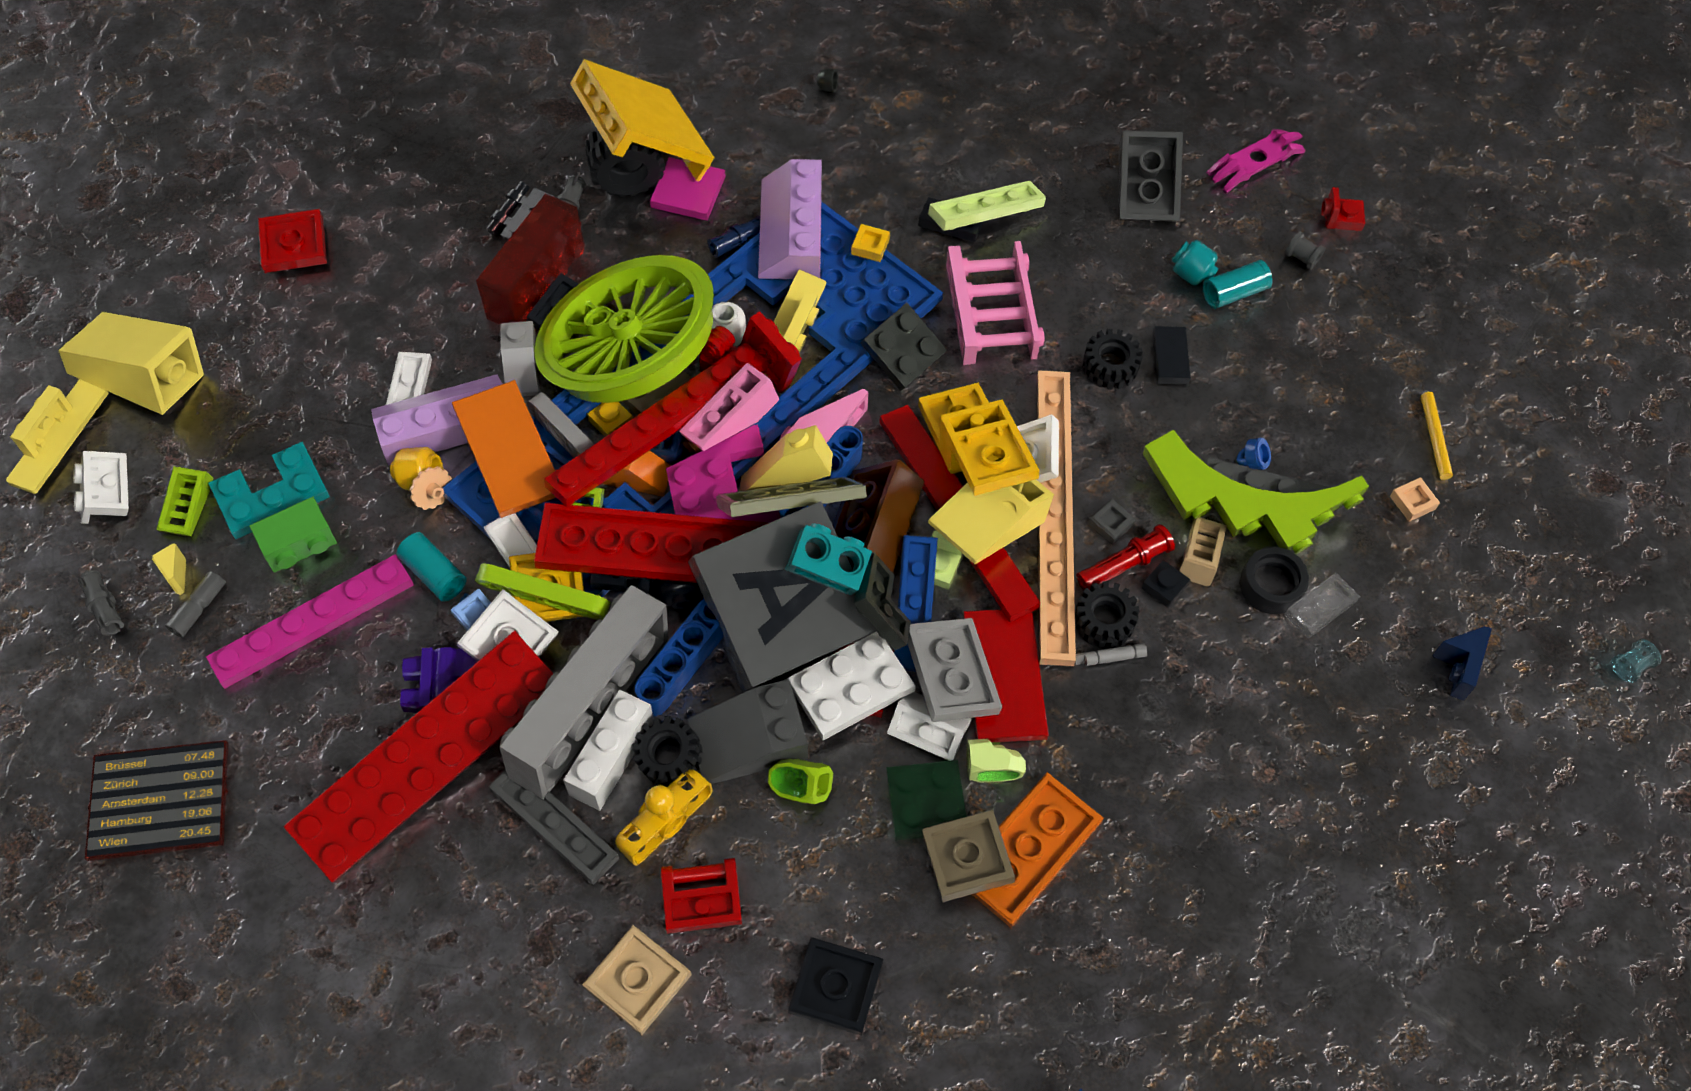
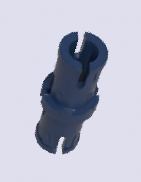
[708,215,760,258]

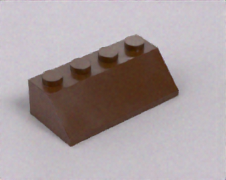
[833,459,924,573]

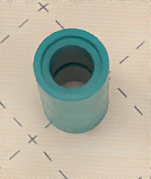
[1203,260,1273,309]
[396,532,467,602]

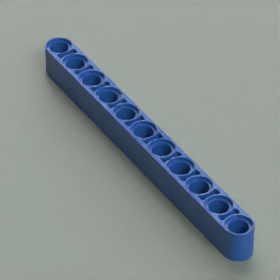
[635,426,863,716]

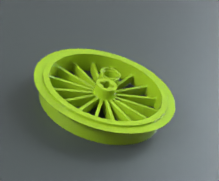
[534,255,714,403]

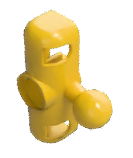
[615,769,713,866]

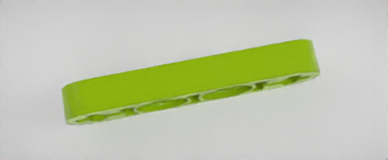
[475,563,611,620]

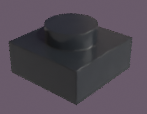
[1141,560,1191,608]

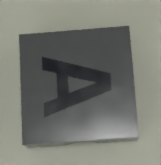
[688,501,877,691]

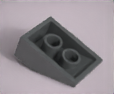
[1118,131,1183,222]
[687,679,808,784]

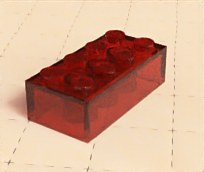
[476,193,585,325]

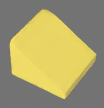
[152,543,186,595]

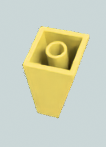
[58,312,204,415]

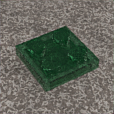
[886,760,967,841]

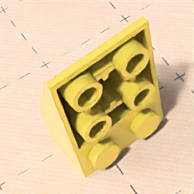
[928,458,1054,564]

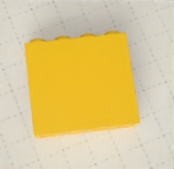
[570,59,715,181]

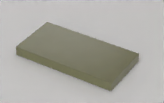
[716,477,867,517]

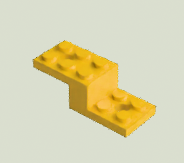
[918,382,1039,496]

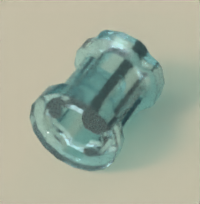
[1611,639,1662,683]

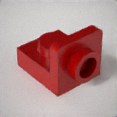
[1321,187,1365,231]

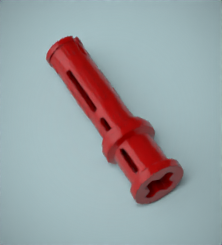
[1076,524,1175,591]

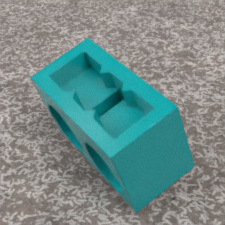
[785,523,872,596]

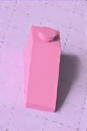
[679,363,780,451]
[780,389,869,443]

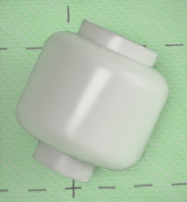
[712,302,746,347]

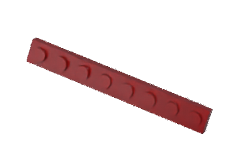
[544,342,768,507]

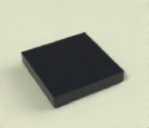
[788,937,883,1036]

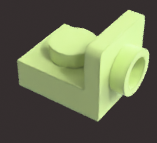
[931,530,963,590]

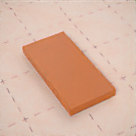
[452,380,556,518]
[971,772,1104,928]

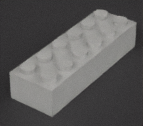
[500,585,669,800]

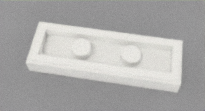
[386,352,432,405]

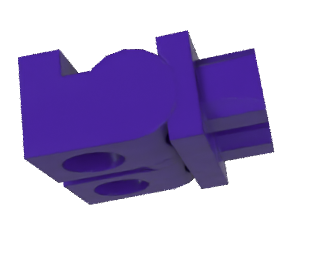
[400,647,478,713]

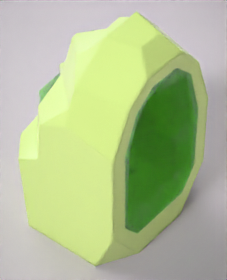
[967,739,1026,783]

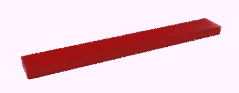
[879,404,1041,622]

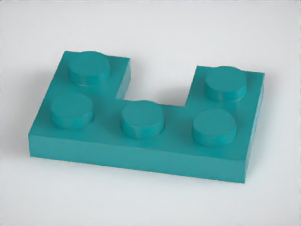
[208,441,330,540]

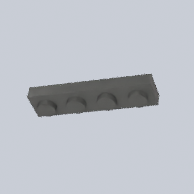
[1206,457,1334,523]
[489,770,619,885]

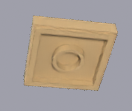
[582,925,692,1036]

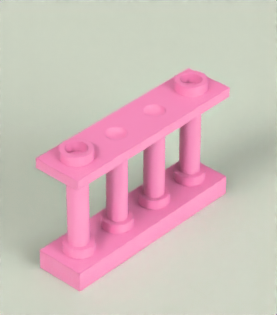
[946,241,1044,365]

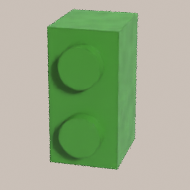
[249,496,337,573]

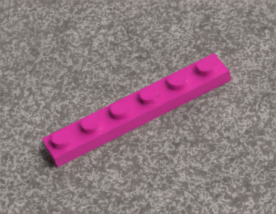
[206,554,414,689]

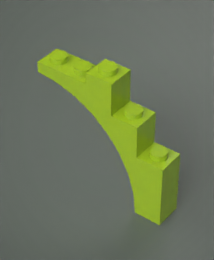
[1143,430,1369,554]

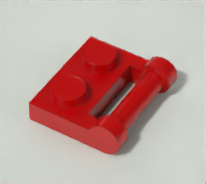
[661,858,742,934]

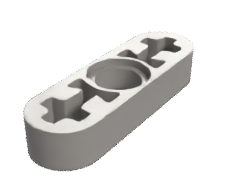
[527,392,594,458]

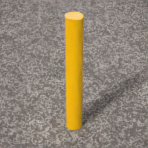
[1421,392,1453,480]

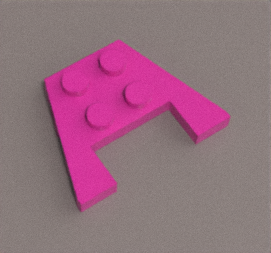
[666,425,781,523]

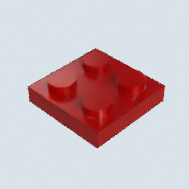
[258,209,327,273]
[740,311,802,394]

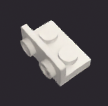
[73,451,129,524]

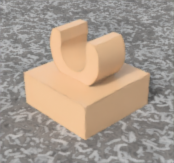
[1390,477,1440,522]

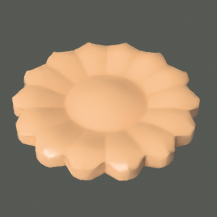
[409,466,452,510]

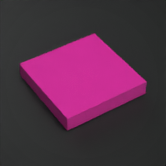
[650,157,726,221]

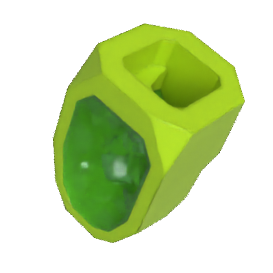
[768,759,833,804]

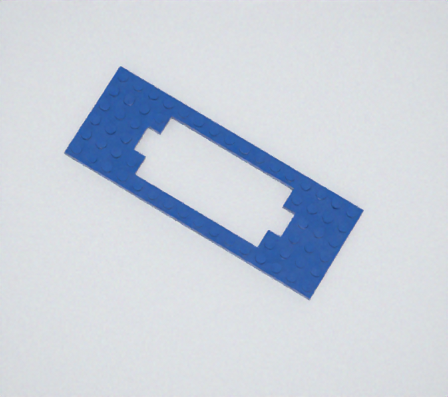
[443,201,943,619]

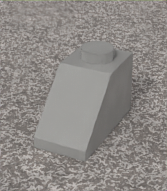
[501,321,539,396]

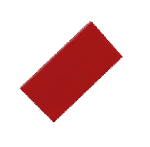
[963,610,1049,743]

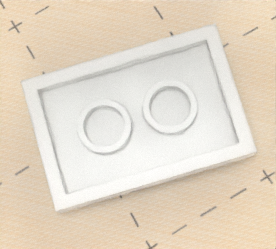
[787,631,915,740]

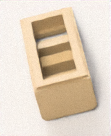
[1179,517,1227,586]

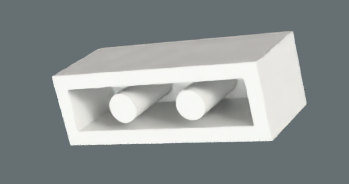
[563,689,654,811]

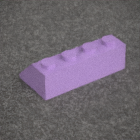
[758,159,822,279]
[371,374,502,466]

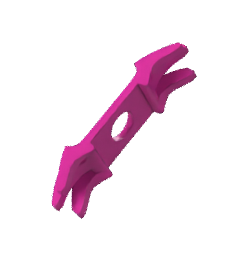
[1207,129,1305,194]

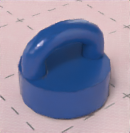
[1236,438,1271,470]

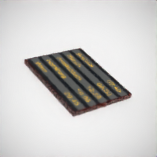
[85,740,228,861]

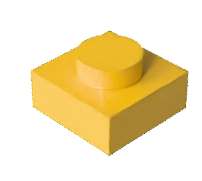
[851,224,890,262]
[587,402,633,437]

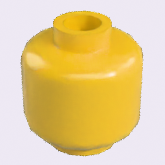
[390,447,443,490]

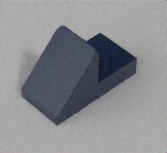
[1432,626,1492,701]

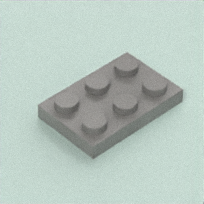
[907,618,1002,722]

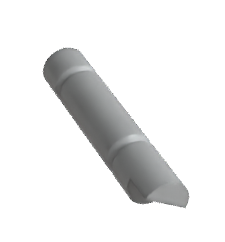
[1075,643,1147,666]

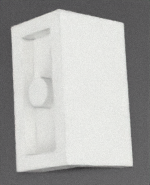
[887,692,973,762]

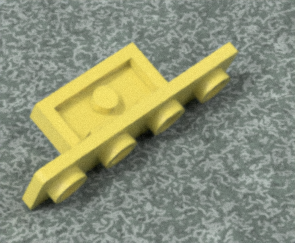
[774,270,826,390]
[6,379,109,494]

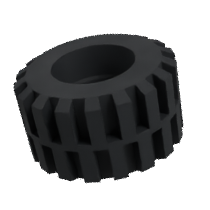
[585,128,665,197]

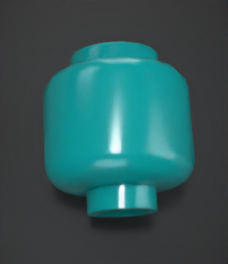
[1171,240,1219,286]

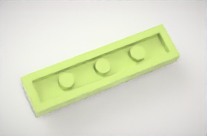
[928,181,1046,231]

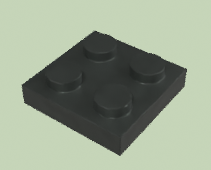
[860,302,947,391]

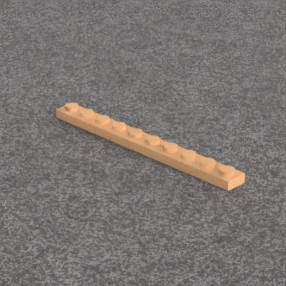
[1037,370,1076,666]

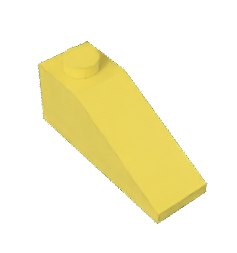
[739,425,833,491]

